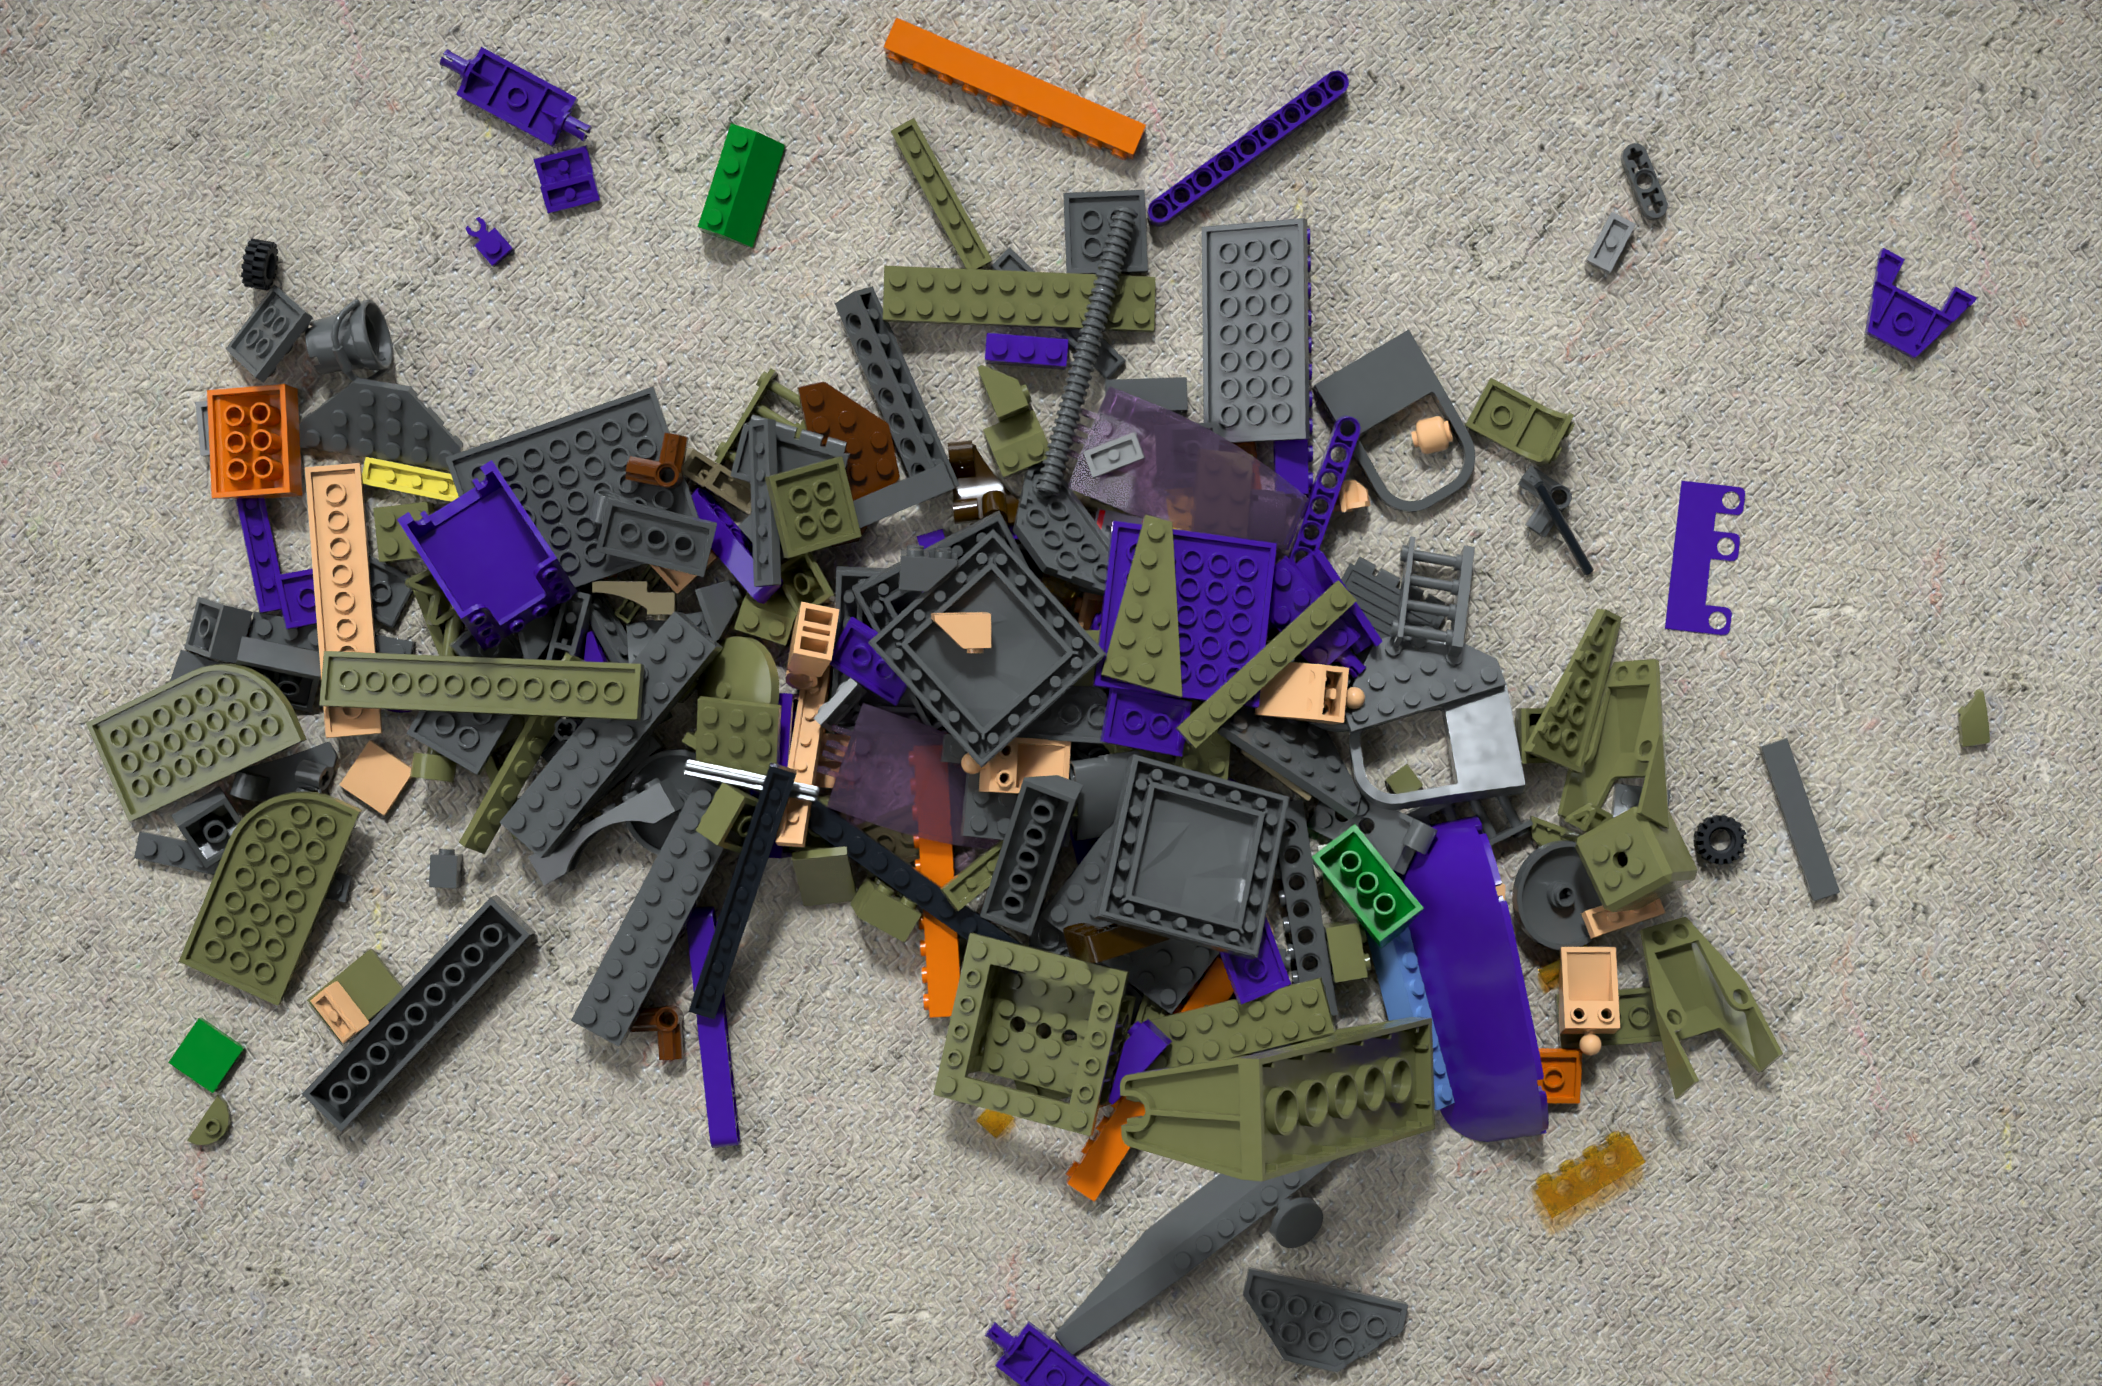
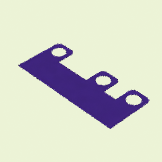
[1665,480,1745,635]

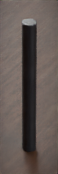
[1534,481,1594,575]

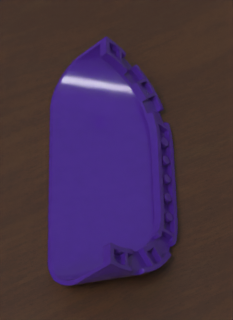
[1392,815,1549,1142]

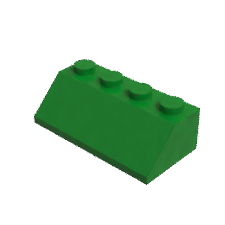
[698,123,786,248]
[1312,824,1424,948]

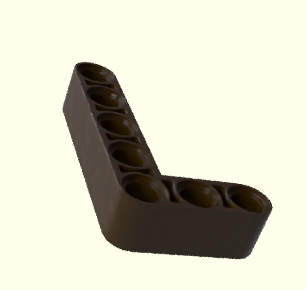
[1063,923,1171,963]

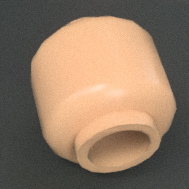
[1411,416,1453,454]

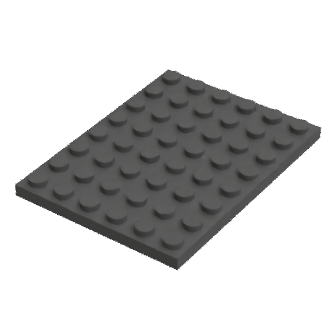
[445,387,700,588]

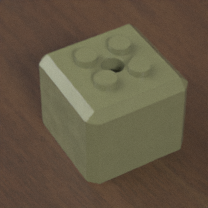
[1575,806,1698,912]

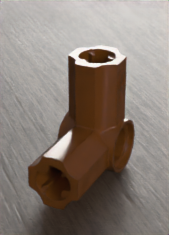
[625,433,689,489]
[631,1005,684,1060]

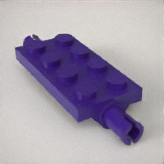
[440,47,592,147]
[1269,556,1366,679]
[984,1321,1113,1386]

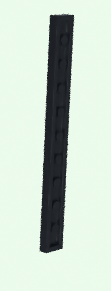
[688,762,797,1019]
[808,799,1023,975]

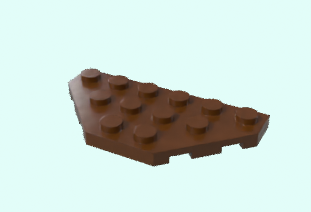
[797,381,900,547]

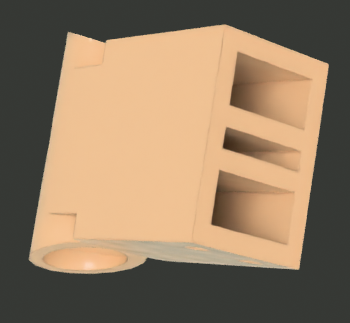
[785,602,839,690]

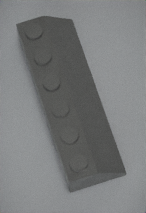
[980,775,1083,936]

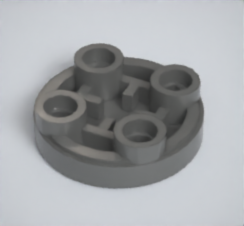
[1269,1197,1323,1248]

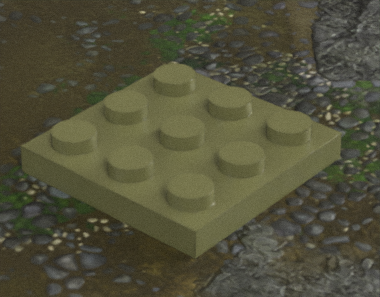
[765,457,861,558]
[696,696,781,775]

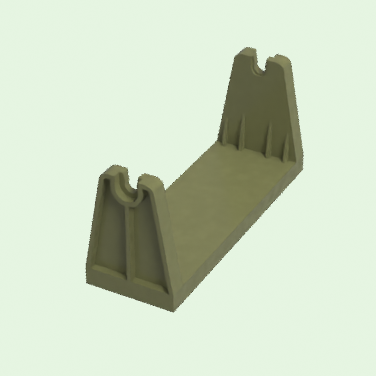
[1120,1017,1435,1181]

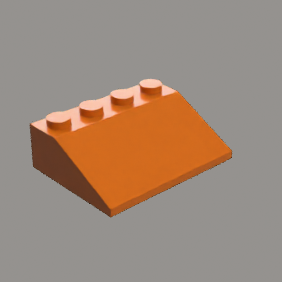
[207,384,302,499]

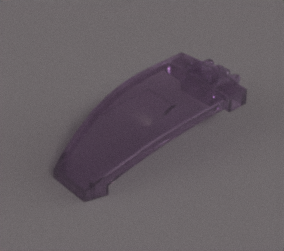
[1067,386,1310,550]
[817,703,1000,849]

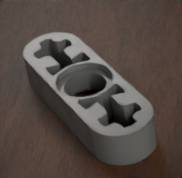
[1620,143,1668,220]

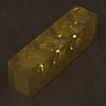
[1531,1130,1645,1218]

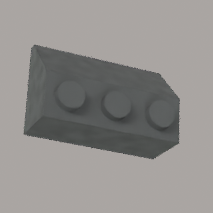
[236,636,321,712]

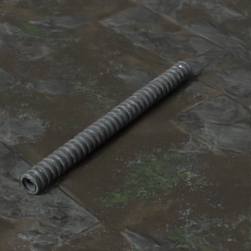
[1036,206,1138,496]

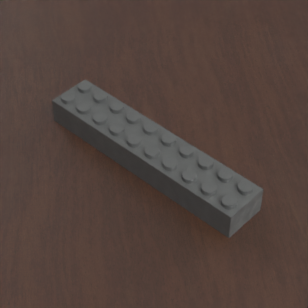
[500,611,723,858]
[571,778,727,1046]
[302,895,536,1132]

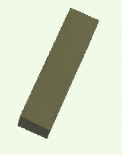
[615,564,662,624]

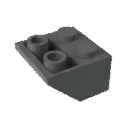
[899,545,958,591]

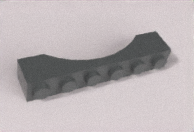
[528,778,684,885]

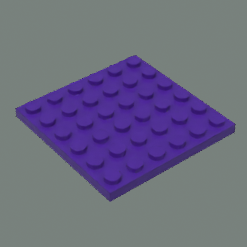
[1093,521,1277,708]

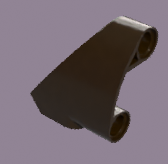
[948,440,1019,526]

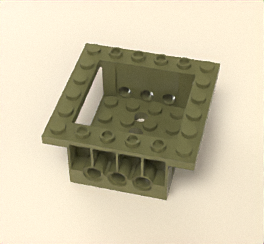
[933,933,1136,1136]

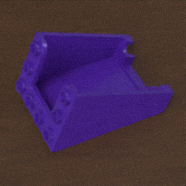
[397,460,578,651]

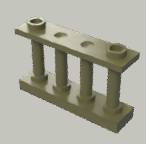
[714,368,806,466]

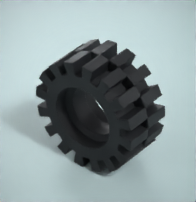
[241,238,278,291]
[1693,815,1747,865]

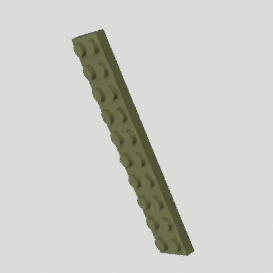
[882,265,1156,333]

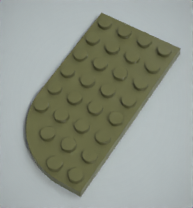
[86,664,307,822]
[179,791,362,1006]

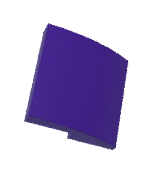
[533,145,601,213]

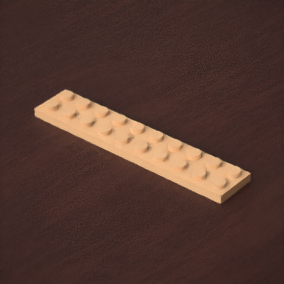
[305,463,383,738]

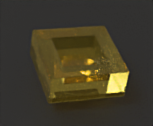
[976,1109,1014,1138]

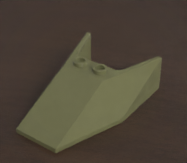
[1557,659,1669,829]
[1640,916,1783,1100]

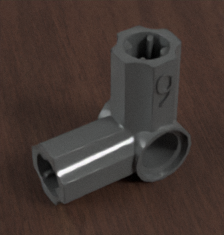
[1517,465,1572,538]
[541,717,583,763]

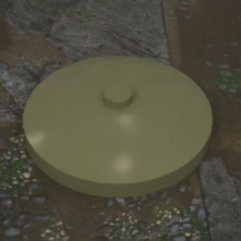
[698,636,779,705]

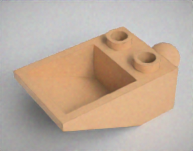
[1255,662,1365,724]
[961,737,1071,794]
[1558,947,1620,1056]

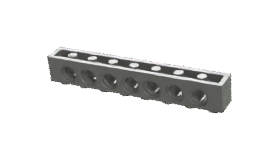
[835,286,960,503]
[1275,799,1338,1016]

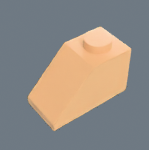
[931,612,991,653]

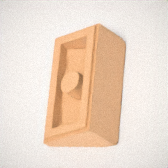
[311,981,369,1044]

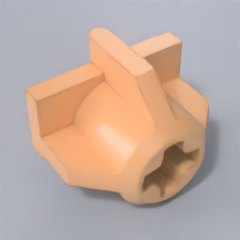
[1326,480,1371,513]

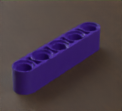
[691,487,783,604]

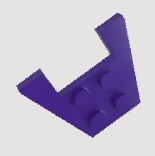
[1865,248,1977,359]

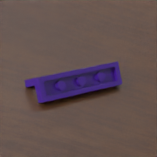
[1295,549,1383,654]

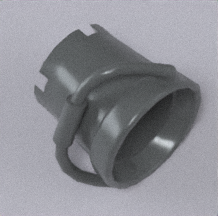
[305,299,393,381]

